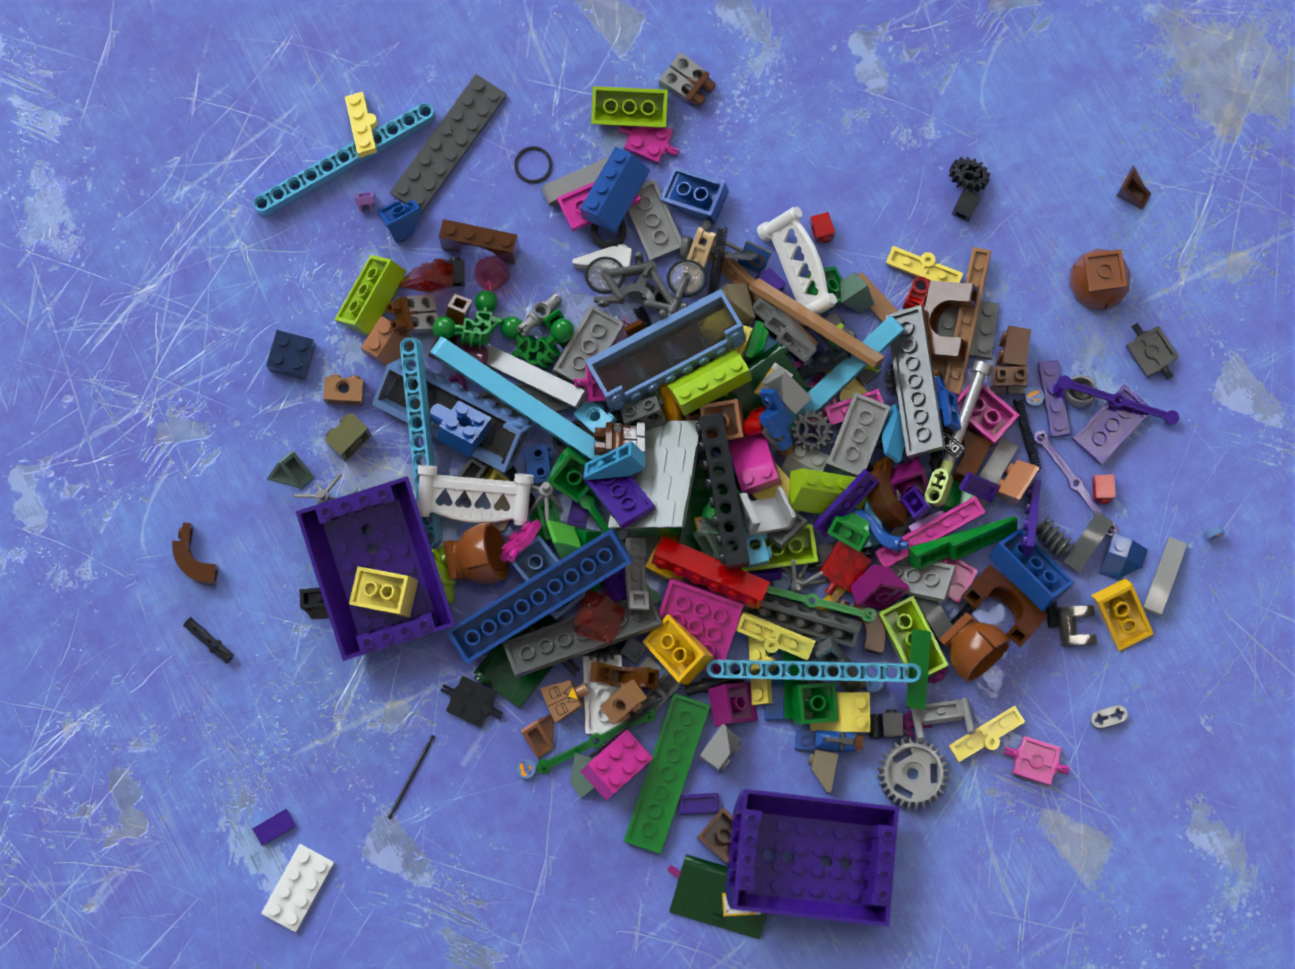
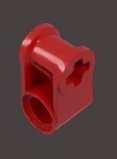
[902,277,930,310]
[743,406,766,437]

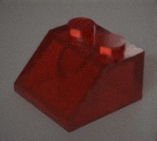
[399,259,453,293]
[573,590,625,644]

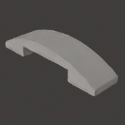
[977,437,1018,507]
[625,538,649,610]

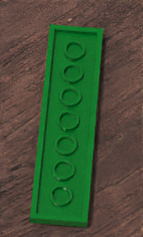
[623,693,711,854]

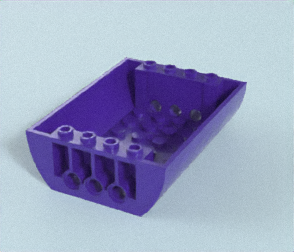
[295,476,455,661]
[725,789,899,927]

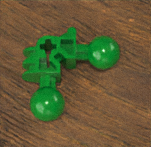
[432,290,503,349]
[500,316,574,369]

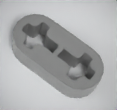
[1090,705,1128,729]

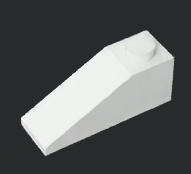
[572,244,632,271]

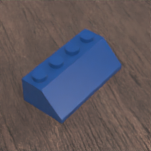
[580,147,650,233]
[988,528,1075,611]

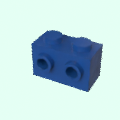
[524,443,553,486]

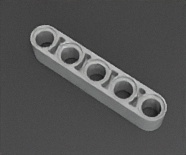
[541,156,610,206]

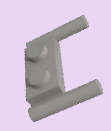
[911,698,975,742]

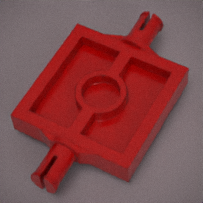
[819,540,872,596]

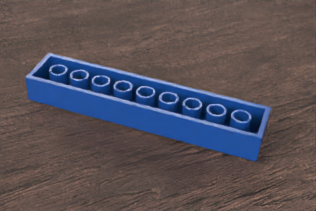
[446,527,634,664]

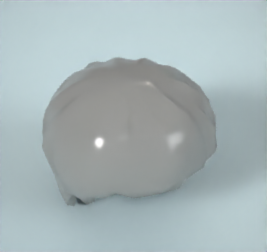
[1064,375,1097,407]

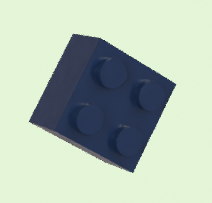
[266,330,316,380]

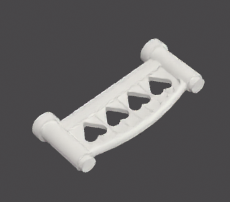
[757,207,837,327]
[417,465,534,525]

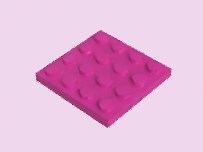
[647,577,744,674]

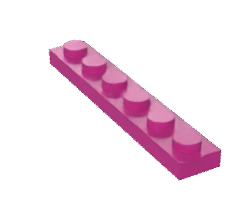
[875,496,985,567]

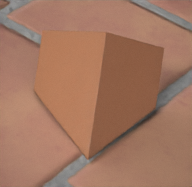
[521,714,554,758]

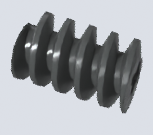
[1036,516,1075,558]

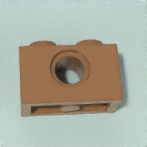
[323,374,365,405]
[599,680,647,725]

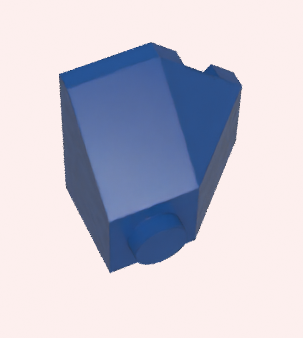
[377,200,422,243]
[1099,534,1148,579]

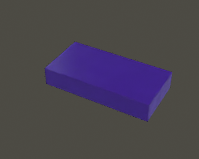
[959,471,1000,503]
[679,793,719,815]
[252,809,296,846]

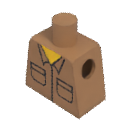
[540,680,590,723]

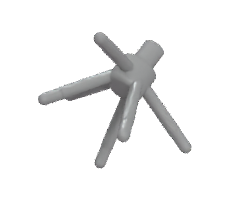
[294,474,342,504]
[529,482,564,521]
[783,559,826,593]

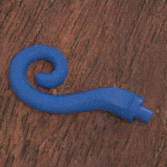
[834,508,909,552]

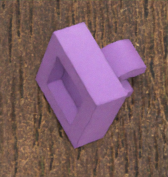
[355,191,375,213]

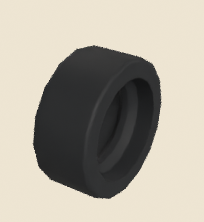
[591,220,626,249]

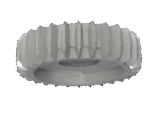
[877,737,949,810]

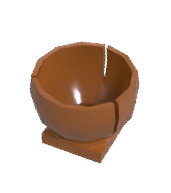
[1069,249,1130,310]
[443,522,509,585]
[939,613,1011,682]

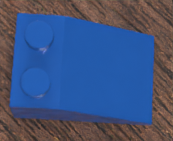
[660,167,729,224]

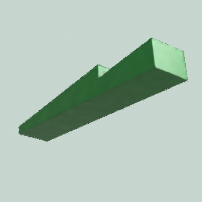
[908,516,1018,571]

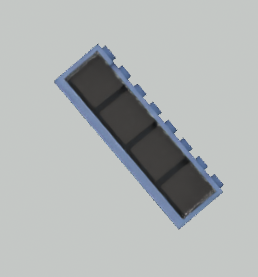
[585,289,746,412]
[372,358,534,473]

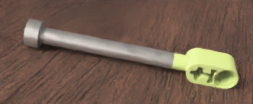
[925,361,993,507]

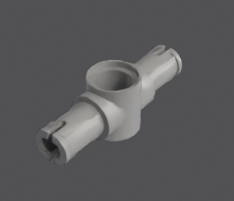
[516,293,562,336]

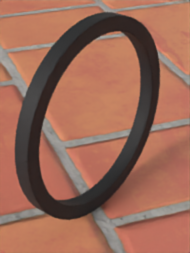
[514,146,552,183]

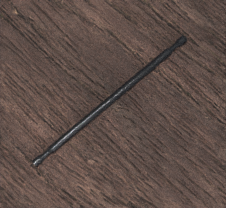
[589,696,663,758]
[387,734,435,819]

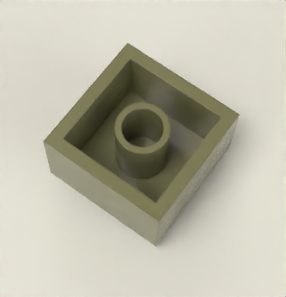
[324,412,372,462]

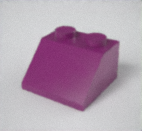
[890,458,933,504]
[850,565,910,610]
[708,683,758,727]

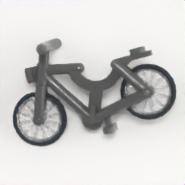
[585,252,707,319]

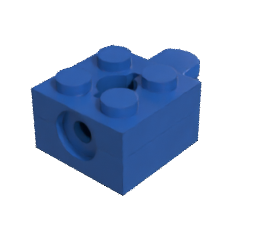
[430,400,492,457]

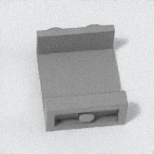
[738,487,796,536]

